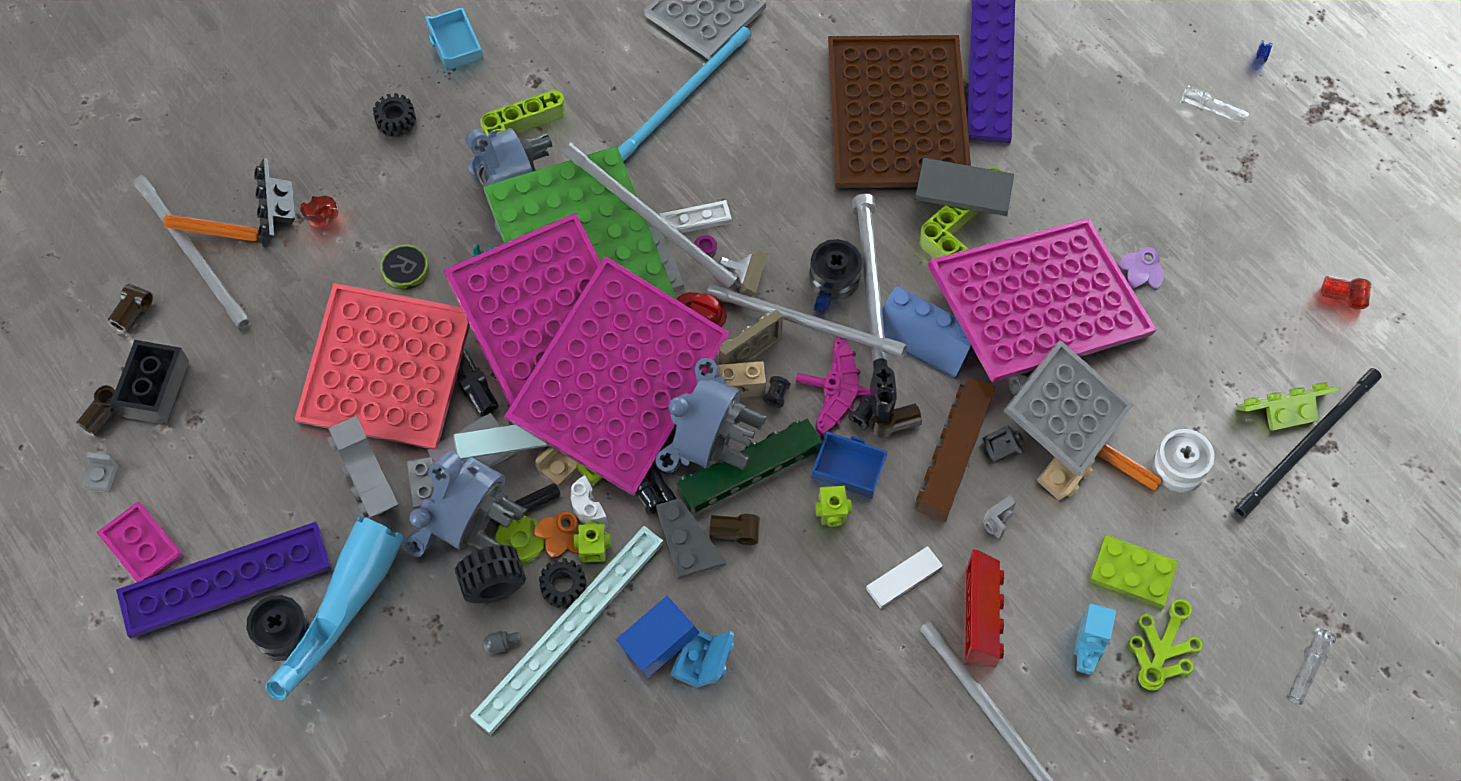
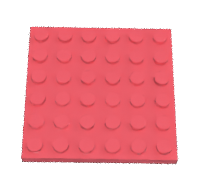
[294,283,470,450]

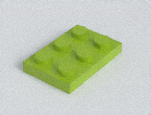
[1089,534,1179,609]

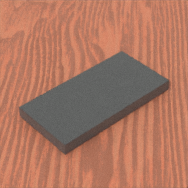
[915,158,1014,216]

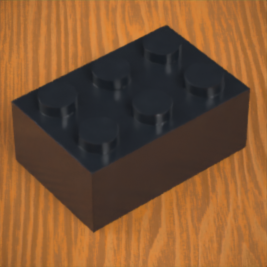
[110,340,189,425]

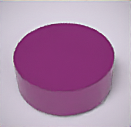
[694,235,717,258]

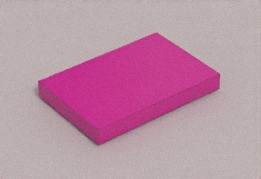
[96,501,184,582]

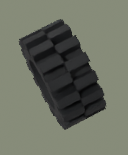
[373,93,416,137]
[539,558,587,609]

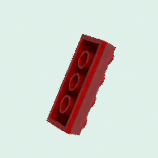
[965,549,1004,667]

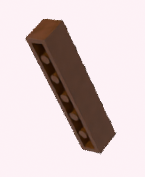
[916,377,996,522]

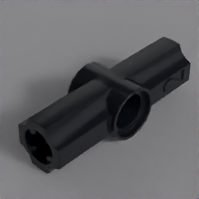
[457,348,499,417]

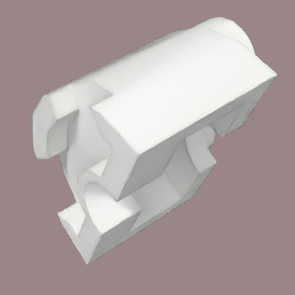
[570,475,608,528]

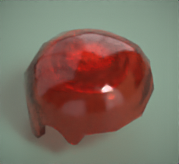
[300,195,339,228]

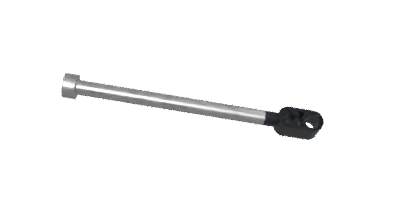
[852,194,897,419]

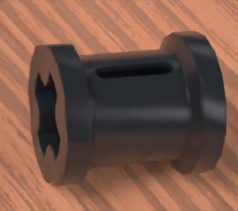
[763,376,791,408]
[848,396,873,429]
[634,481,665,515]

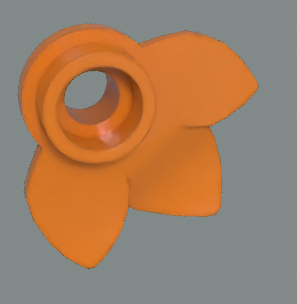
[534,511,579,558]

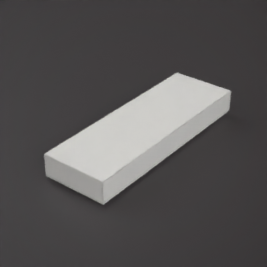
[659,200,732,237]
[866,546,943,609]

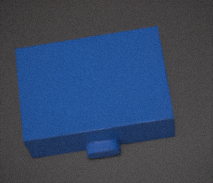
[811,431,888,499]
[616,595,700,678]

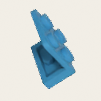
[670,629,734,688]

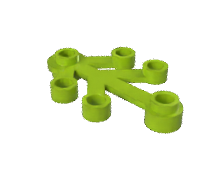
[1128,599,1203,691]

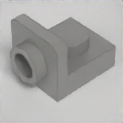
[82,451,118,493]
[983,495,1016,539]

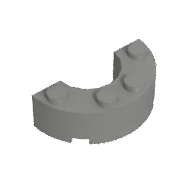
[327,416,399,519]

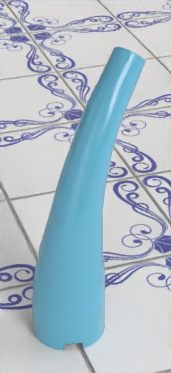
[265,516,405,700]

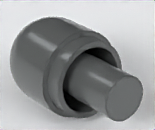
[483,631,521,654]

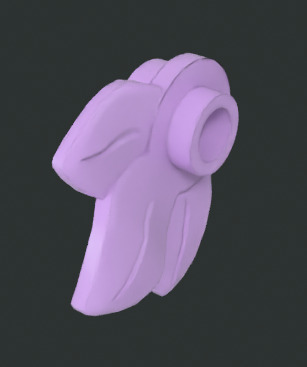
[1118,247,1164,289]

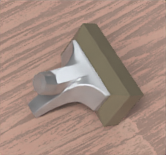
[718,250,768,297]

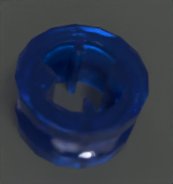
[1255,40,1273,62]
[814,290,832,314]

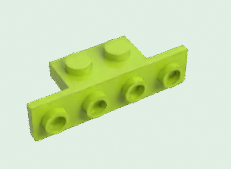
[1236,382,1338,430]

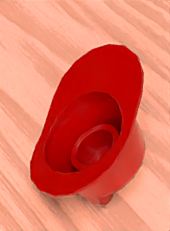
[677,292,727,328]

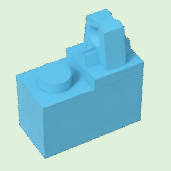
[1074,603,1116,675]

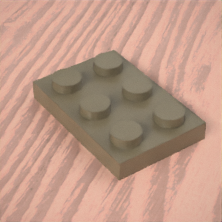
[719,310,783,365]

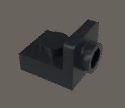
[982,425,1024,461]

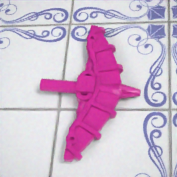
[796,336,870,439]

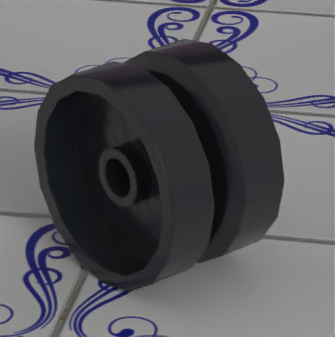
[809,239,863,300]
[246,595,310,661]

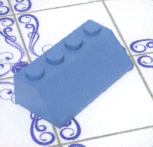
[882,286,973,379]

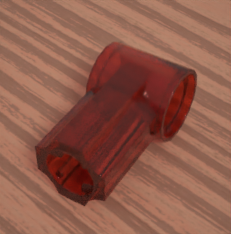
[1320,276,1372,309]

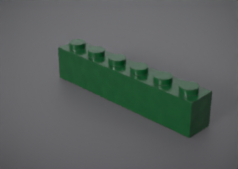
[677,418,822,516]

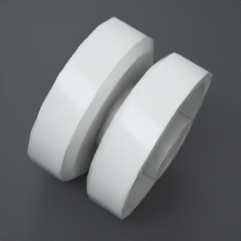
[1152,429,1215,493]

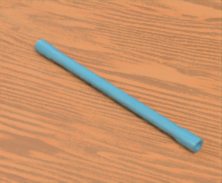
[618,26,751,162]

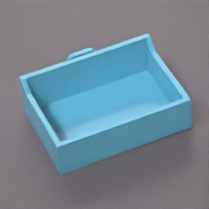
[425,7,483,71]

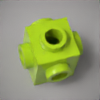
[815,486,852,527]
[574,522,611,563]

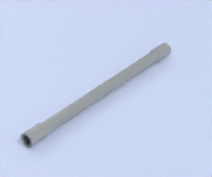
[562,142,737,288]
[133,175,250,329]
[707,283,908,358]
[920,620,1053,781]

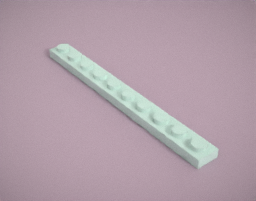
[470,526,663,735]

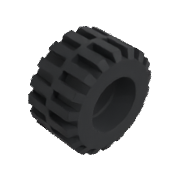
[455,545,526,604]

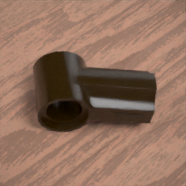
[107,283,153,332]
[76,385,117,436]
[872,403,922,438]
[709,514,760,546]

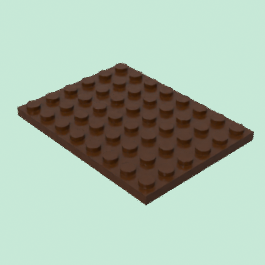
[828,35,971,188]

